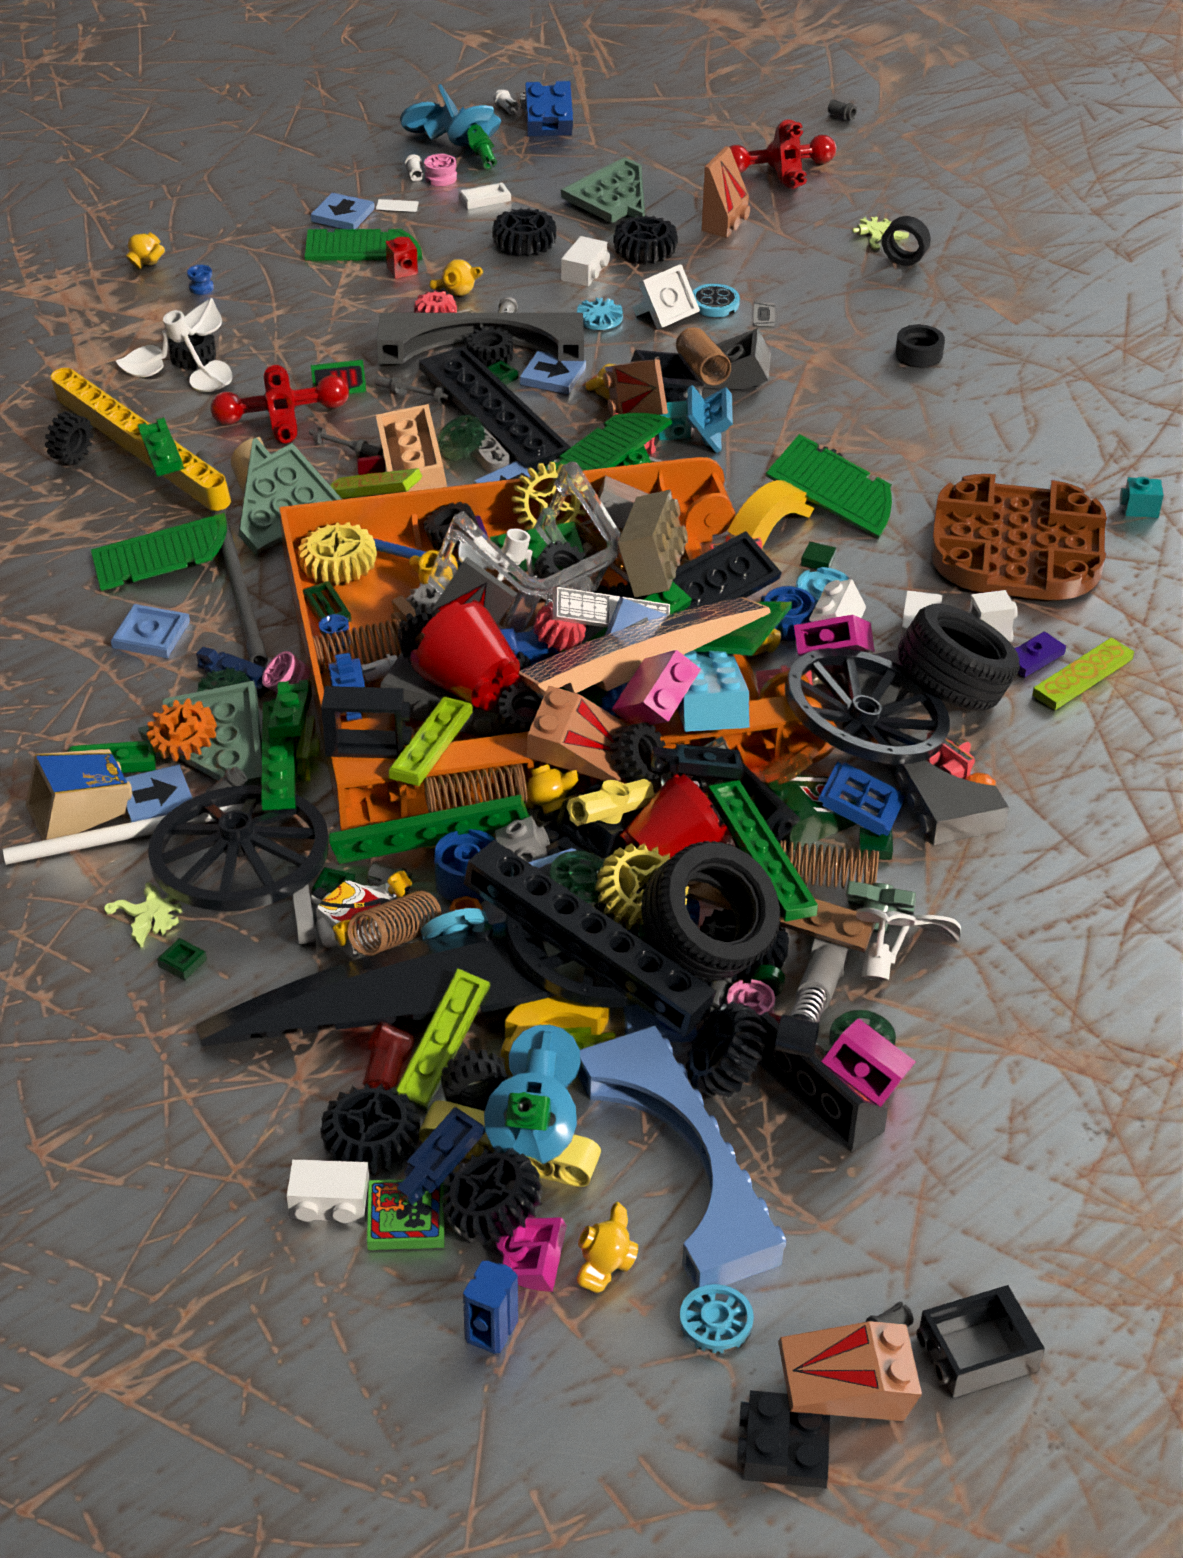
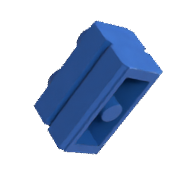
[463,1260,518,1354]

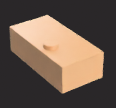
[376,404,447,493]

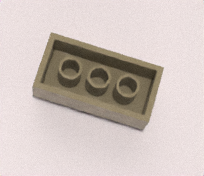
[618,490,688,597]

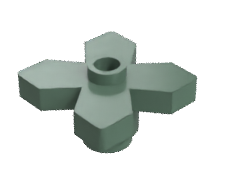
[846,881,916,934]

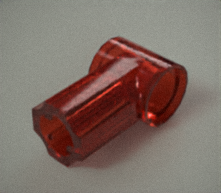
[362,1021,415,1090]

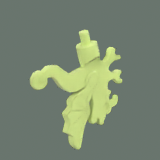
[852,217,909,250]
[104,882,182,948]

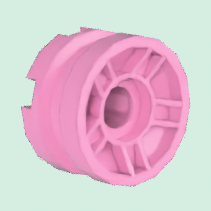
[424,154,457,186]
[262,651,310,695]
[726,979,776,1015]

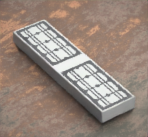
[552,587,670,628]

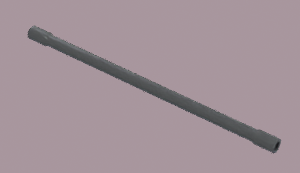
[196,450,268,666]

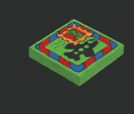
[367,1179,444,1250]

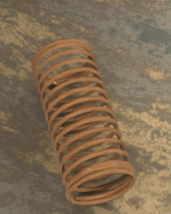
[676,327,731,386]
[312,618,402,674]
[424,763,527,813]
[779,840,879,889]
[347,890,442,956]

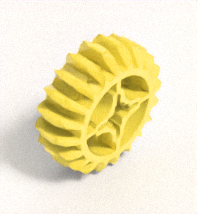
[511,462,588,530]
[298,522,377,586]
[595,843,689,931]

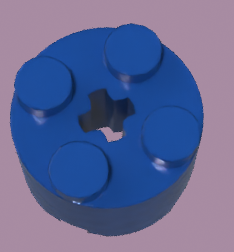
[434,829,496,904]

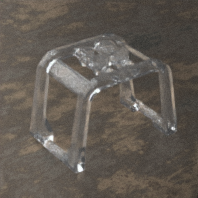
[428,462,621,633]

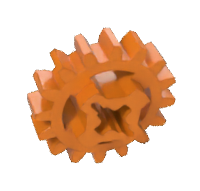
[146,698,217,761]

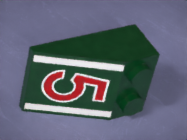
[754,774,865,851]

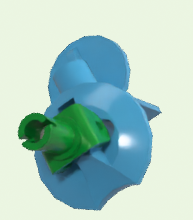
[400,84,501,169]
[484,1024,581,1164]

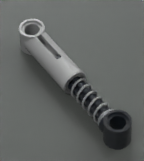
[775,938,849,1059]

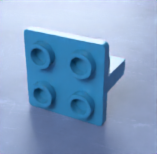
[686,385,733,453]

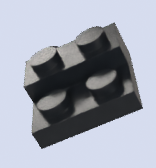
[737,1390,830,1488]

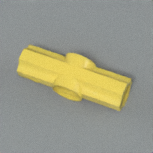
[567,779,655,826]

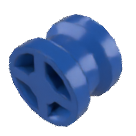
[187,265,214,295]
[319,614,351,652]

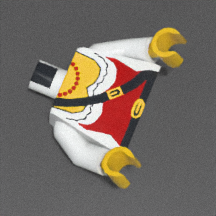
[311,871,412,959]

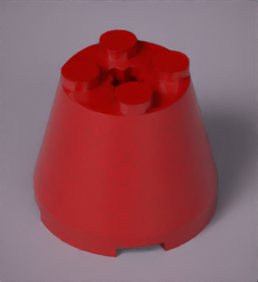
[411,599,522,711]
[619,774,736,858]

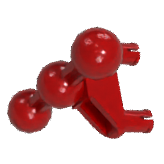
[729,119,837,189]
[210,365,349,443]

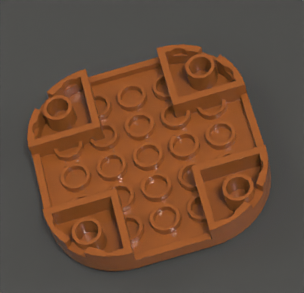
[931,474,1107,600]

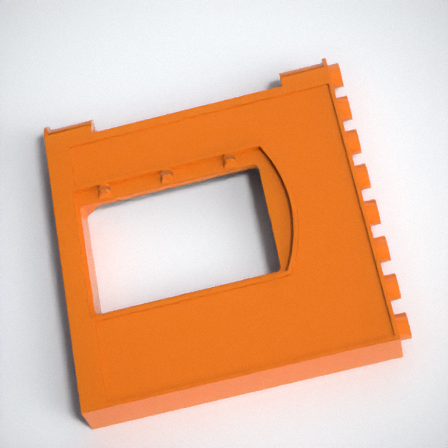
[279,457,837,831]

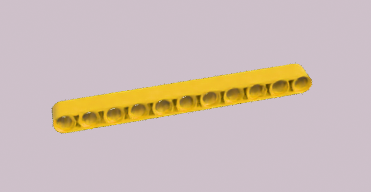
[51,368,231,511]

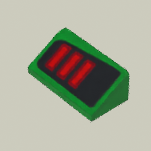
[311,360,366,394]

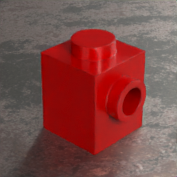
[386,237,418,279]

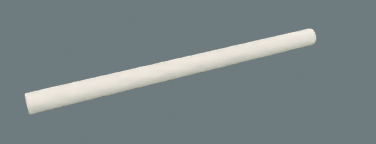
[2,804,265,865]

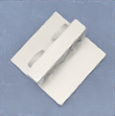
[633,264,700,330]

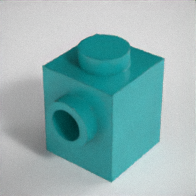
[658,401,691,441]
[1120,477,1164,518]

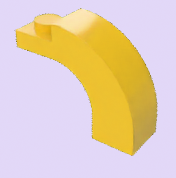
[728,480,814,548]
[501,995,610,1076]

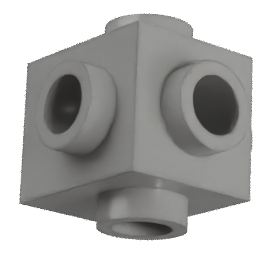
[495,816,550,862]

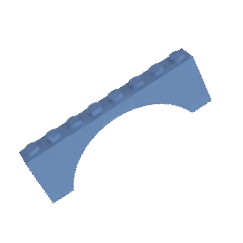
[577,1026,787,1289]

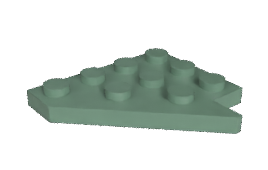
[561,157,645,223]
[238,438,342,555]
[138,681,262,786]

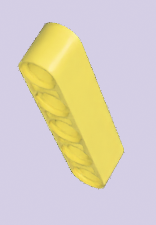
[419,1100,601,1187]

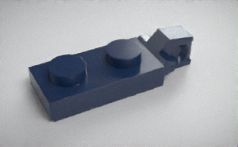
[196,647,269,698]
[397,1107,485,1205]

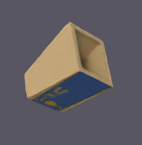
[25,749,132,840]

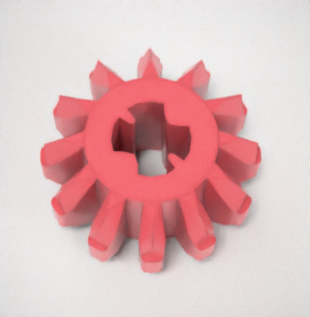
[414,290,457,313]
[533,602,586,652]

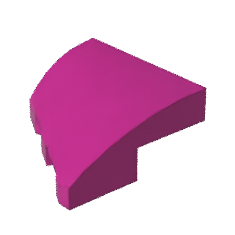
[496,1217,567,1292]

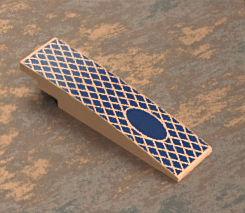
[518,597,771,696]

